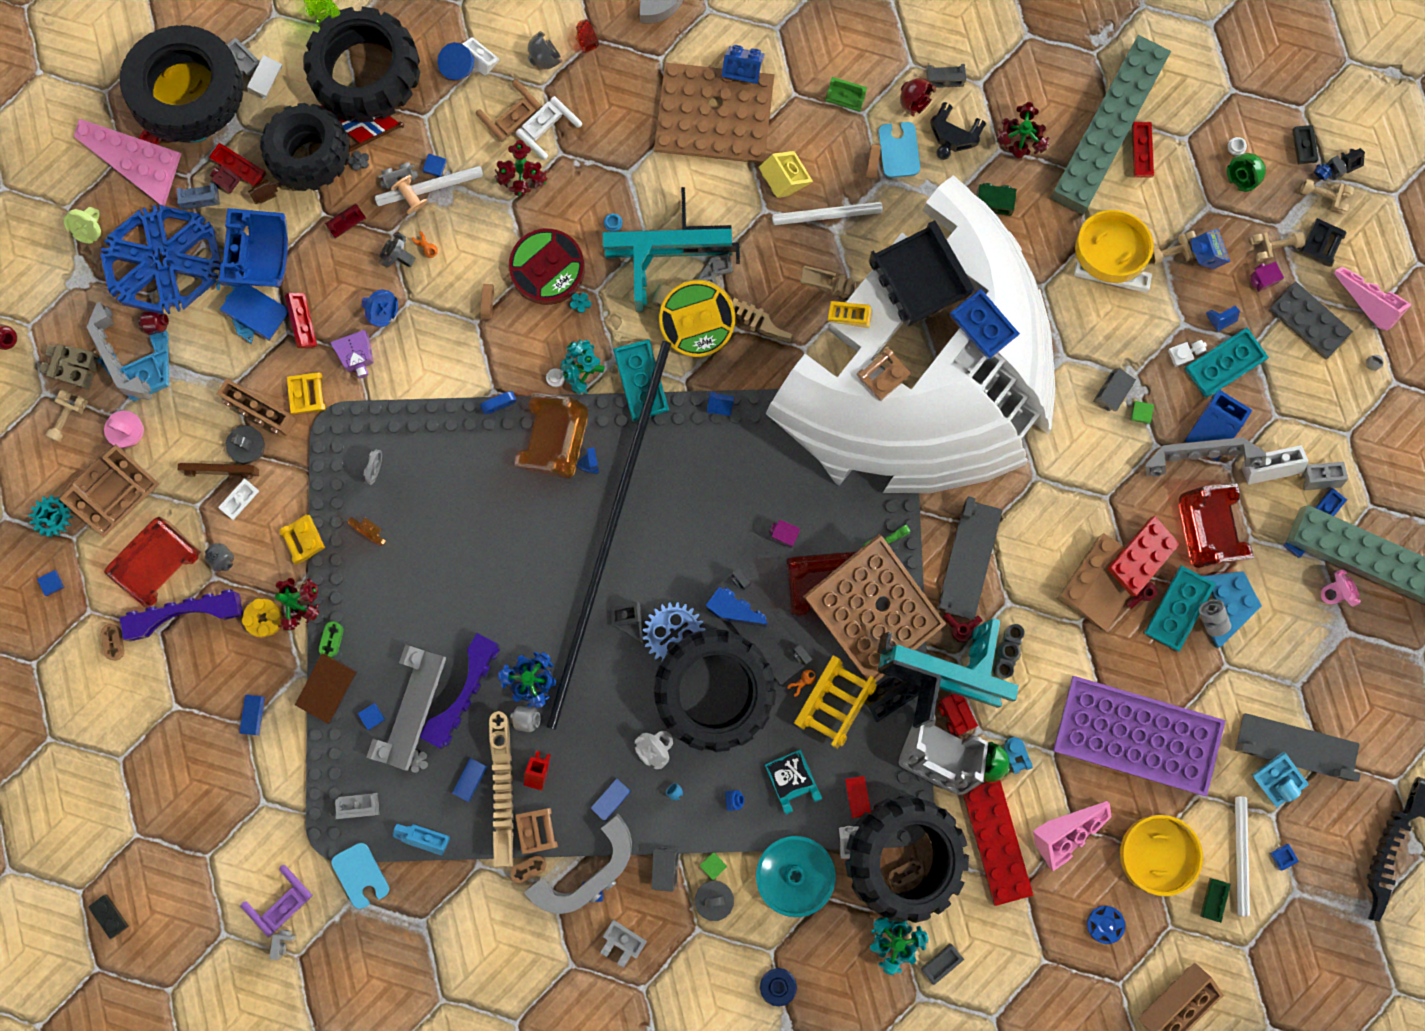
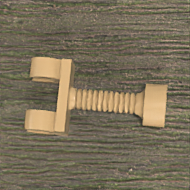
[1300,179,1354,214]
[1150,231,1197,264]
[1251,232,1305,262]
[45,389,88,442]

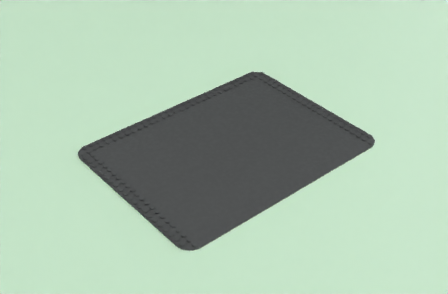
[306,389,934,862]

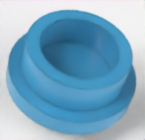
[604,213,623,232]

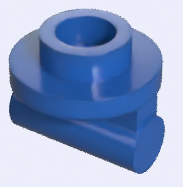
[725,790,745,811]

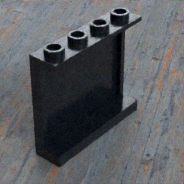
[869,220,974,326]

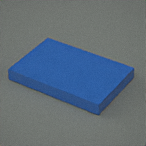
[220,285,289,341]
[949,289,1020,360]

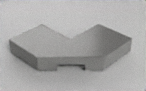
[697,253,733,285]

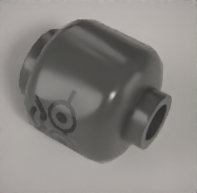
[205,543,234,572]

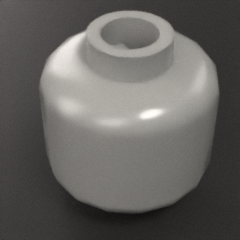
[510,706,541,732]

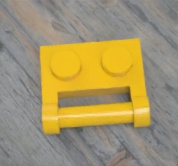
[287,373,326,415]
[279,514,325,565]

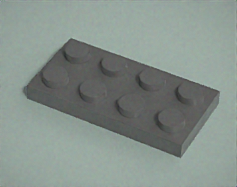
[1269,281,1353,359]

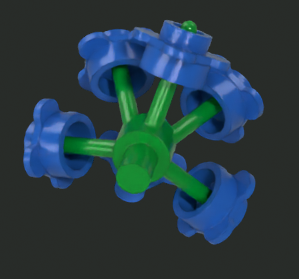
[498,651,556,708]

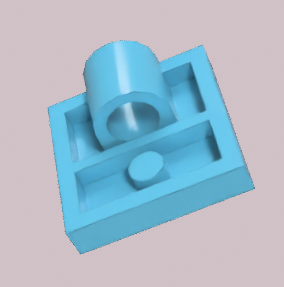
[1251,752,1309,808]

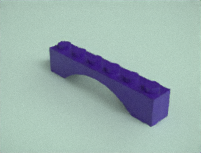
[120,589,243,642]
[420,633,500,749]

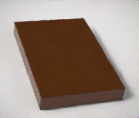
[295,653,357,724]

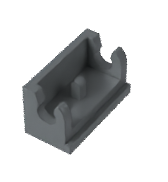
[926,64,966,88]
[1093,368,1136,411]
[652,847,679,892]

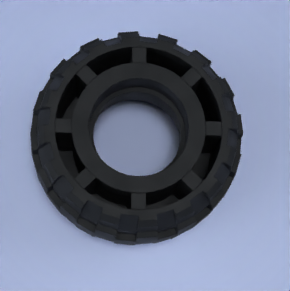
[260,103,350,191]

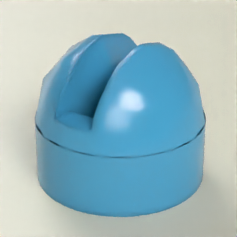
[666,783,683,801]

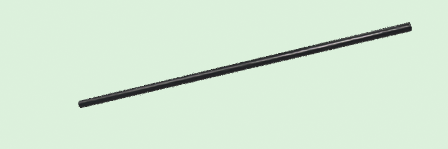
[547,341,671,730]

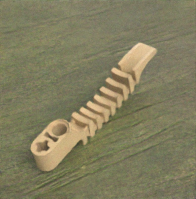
[800,266,943,317]
[651,285,793,342]
[489,711,514,867]

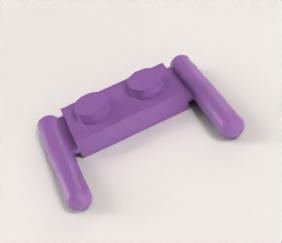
[241,865,313,938]

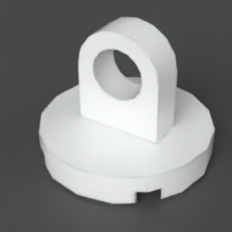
[635,731,673,769]

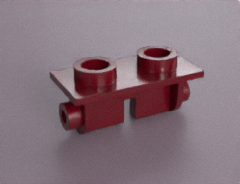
[325,203,366,239]

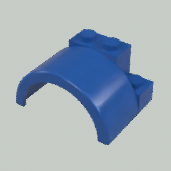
[219,208,288,288]

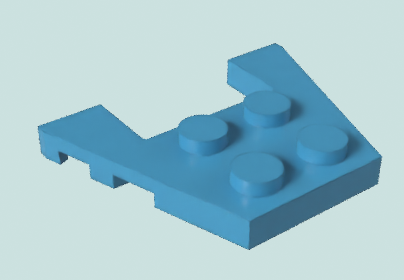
[97,330,169,402]
[1203,571,1262,648]

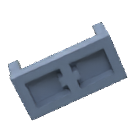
[177,182,220,210]

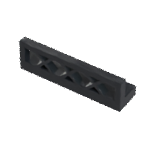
[864,677,920,722]

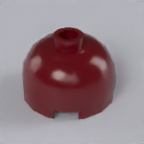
[900,78,936,117]

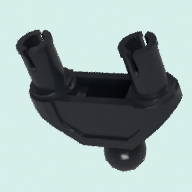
[930,102,986,160]

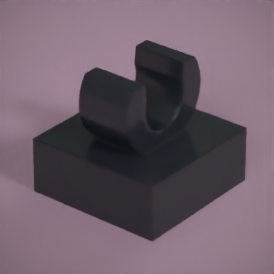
[1341,148,1365,173]

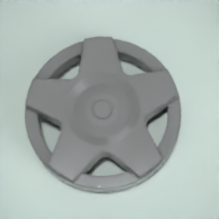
[363,449,382,485]

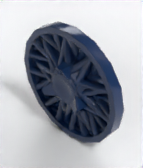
[760,968,797,1007]

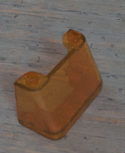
[514,393,588,479]

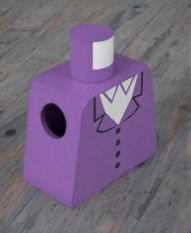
[331,330,374,379]

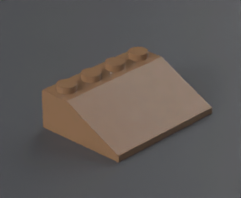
[1057,533,1130,632]

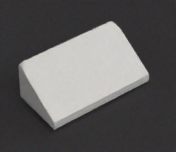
[462,37,500,76]

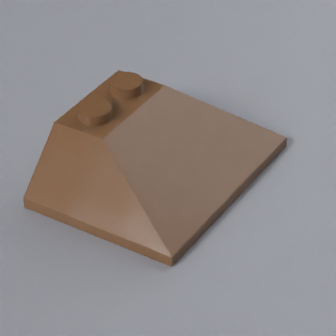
[59,444,159,538]

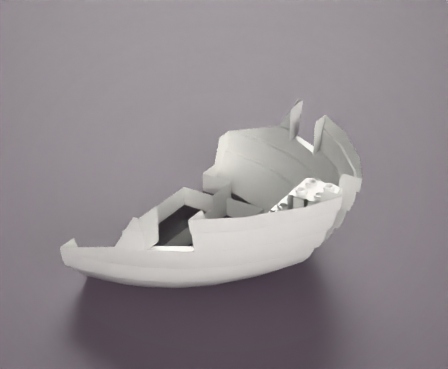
[766,175,1055,493]

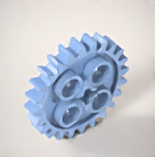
[643,602,705,661]

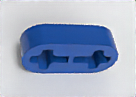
[480,391,517,415]

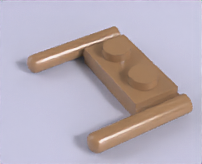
[476,79,543,142]

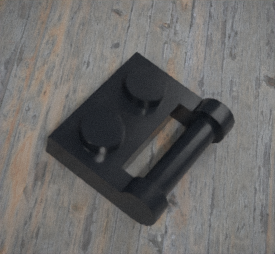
[1301,218,1347,267]

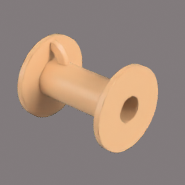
[391,175,428,214]

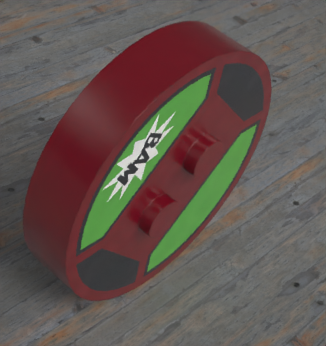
[509,228,585,305]

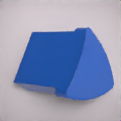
[1206,305,1240,332]
[707,391,734,416]
[577,447,599,474]

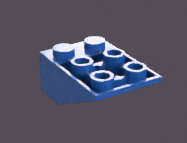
[1184,390,1252,462]
[706,587,768,627]

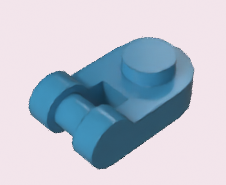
[1004,737,1033,775]

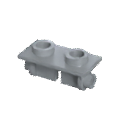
[378,162,418,189]

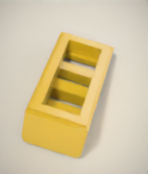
[827,301,872,328]

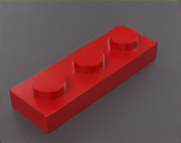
[1132,122,1154,178]
[209,143,267,186]
[285,293,318,348]

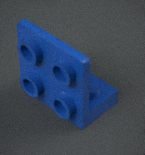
[721,45,765,84]

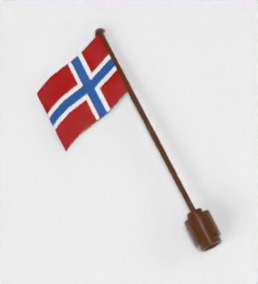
[248,105,404,204]

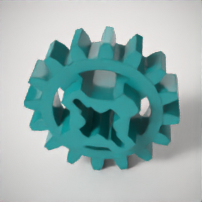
[29,495,74,537]

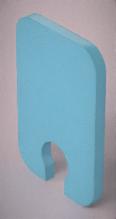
[879,122,920,178]
[331,843,389,909]

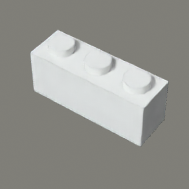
[1242,445,1308,485]

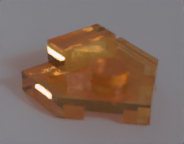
[347,517,385,546]

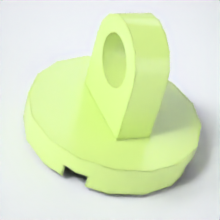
[64,207,101,244]

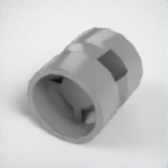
[1199,599,1232,636]

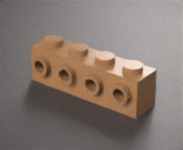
[217,378,297,435]

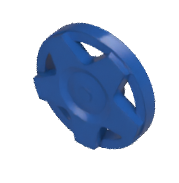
[1087,906,1125,944]

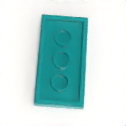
[1184,327,1269,399]
[613,339,669,421]
[1144,565,1216,652]

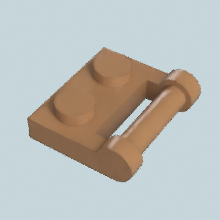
[857,347,912,401]
[515,808,558,854]

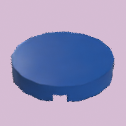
[437,42,474,81]

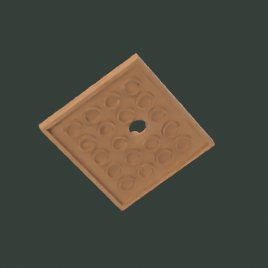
[654,62,775,164]
[803,534,946,682]

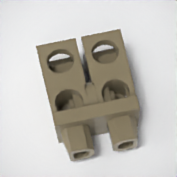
[39,343,100,391]

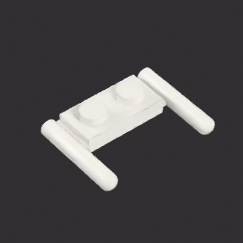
[516,96,582,160]

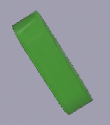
[319,621,344,658]

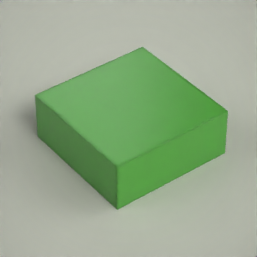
[1130,401,1154,424]
[700,852,727,880]

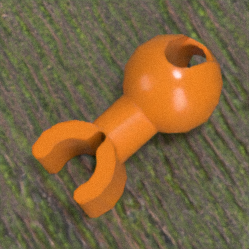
[412,231,438,258]
[787,670,816,697]

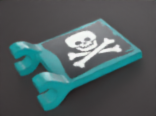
[765,749,822,815]

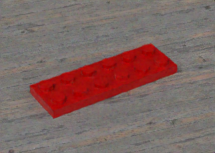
[963,780,1034,906]

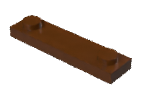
[177,463,259,479]

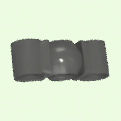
[993,624,1025,680]

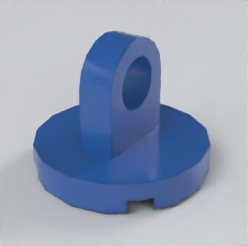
[361,289,398,327]

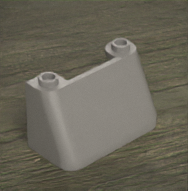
[899,715,988,795]

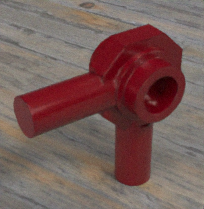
[1126,581,1158,609]
[943,613,982,643]

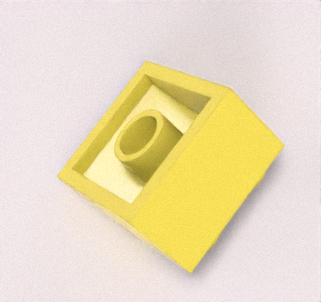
[759,151,813,198]

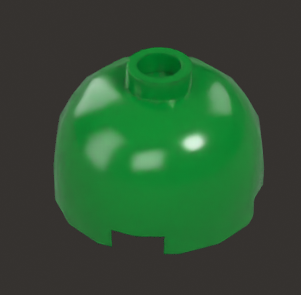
[1227,153,1266,192]
[983,742,1010,783]

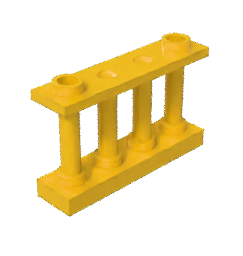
[794,655,877,749]

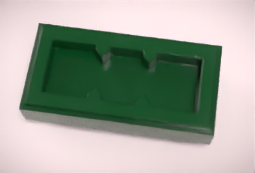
[1200,878,1231,923]

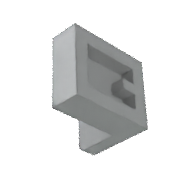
[269,930,297,960]

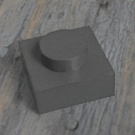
[1326,155,1347,181]

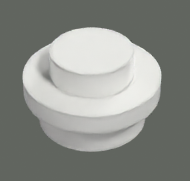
[1227,137,1247,156]
[546,368,565,387]

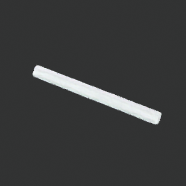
[375,166,483,206]
[772,202,883,225]
[1235,796,1250,917]

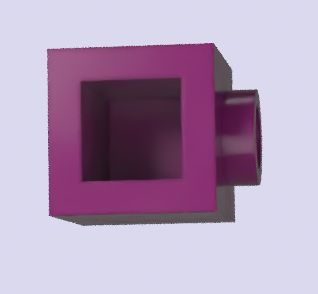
[1250,261,1284,292]
[769,519,800,549]

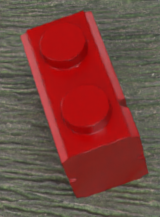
[937,694,978,737]

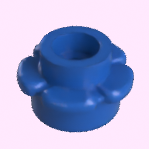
[1314,164,1332,181]

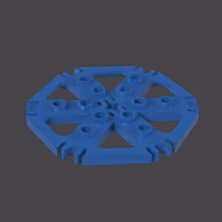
[100,205,222,315]

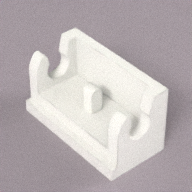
[247,55,282,100]
[218,479,260,520]

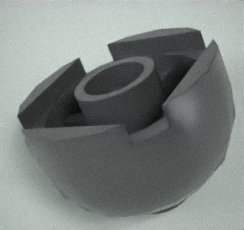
[528,31,562,69]

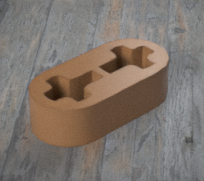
[866,144,881,179]
[481,284,494,319]
[101,624,124,661]
[510,856,547,883]
[888,860,924,887]

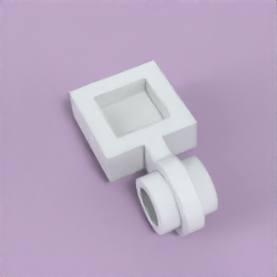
[1168,340,1207,367]

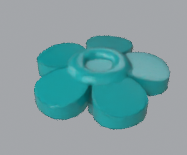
[570,293,592,313]

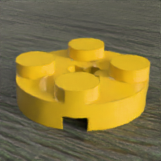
[242,599,282,638]

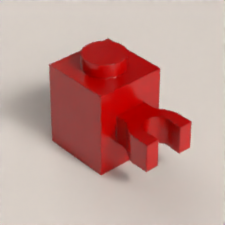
[523,751,551,791]

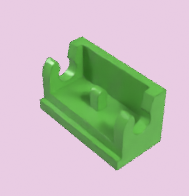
[825,77,867,112]

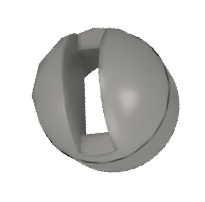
[1366,355,1384,371]

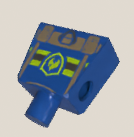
[1191,229,1230,269]

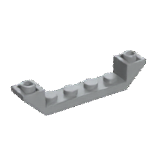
[87,302,152,400]
[1146,437,1266,477]

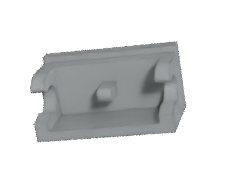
[1301,462,1348,491]
[335,793,379,819]

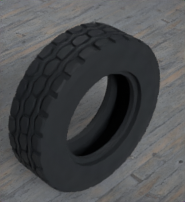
[119,25,244,142]

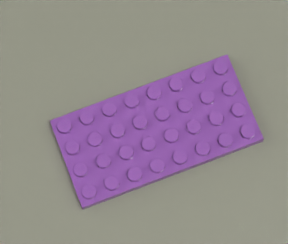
[1053,676,1226,796]

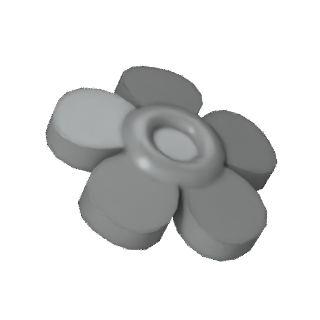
[410,750,428,773]

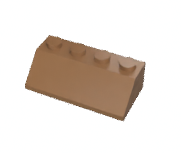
[1138,962,1224,1031]

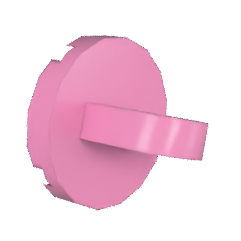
[104,410,144,449]
[1321,569,1361,607]

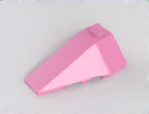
[1334,267,1411,331]
[1033,801,1112,871]

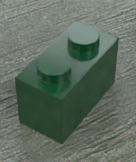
[976,183,1017,216]

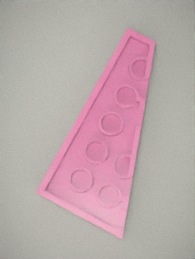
[74,119,182,206]

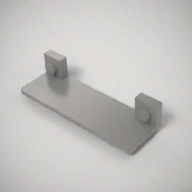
[366,644,446,771]

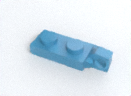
[393,824,450,856]

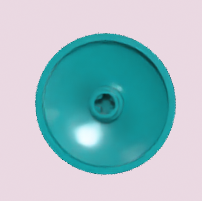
[756,836,836,917]

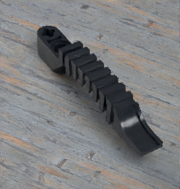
[1367,776,1425,922]

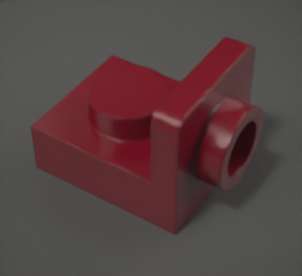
[210,165,241,194]

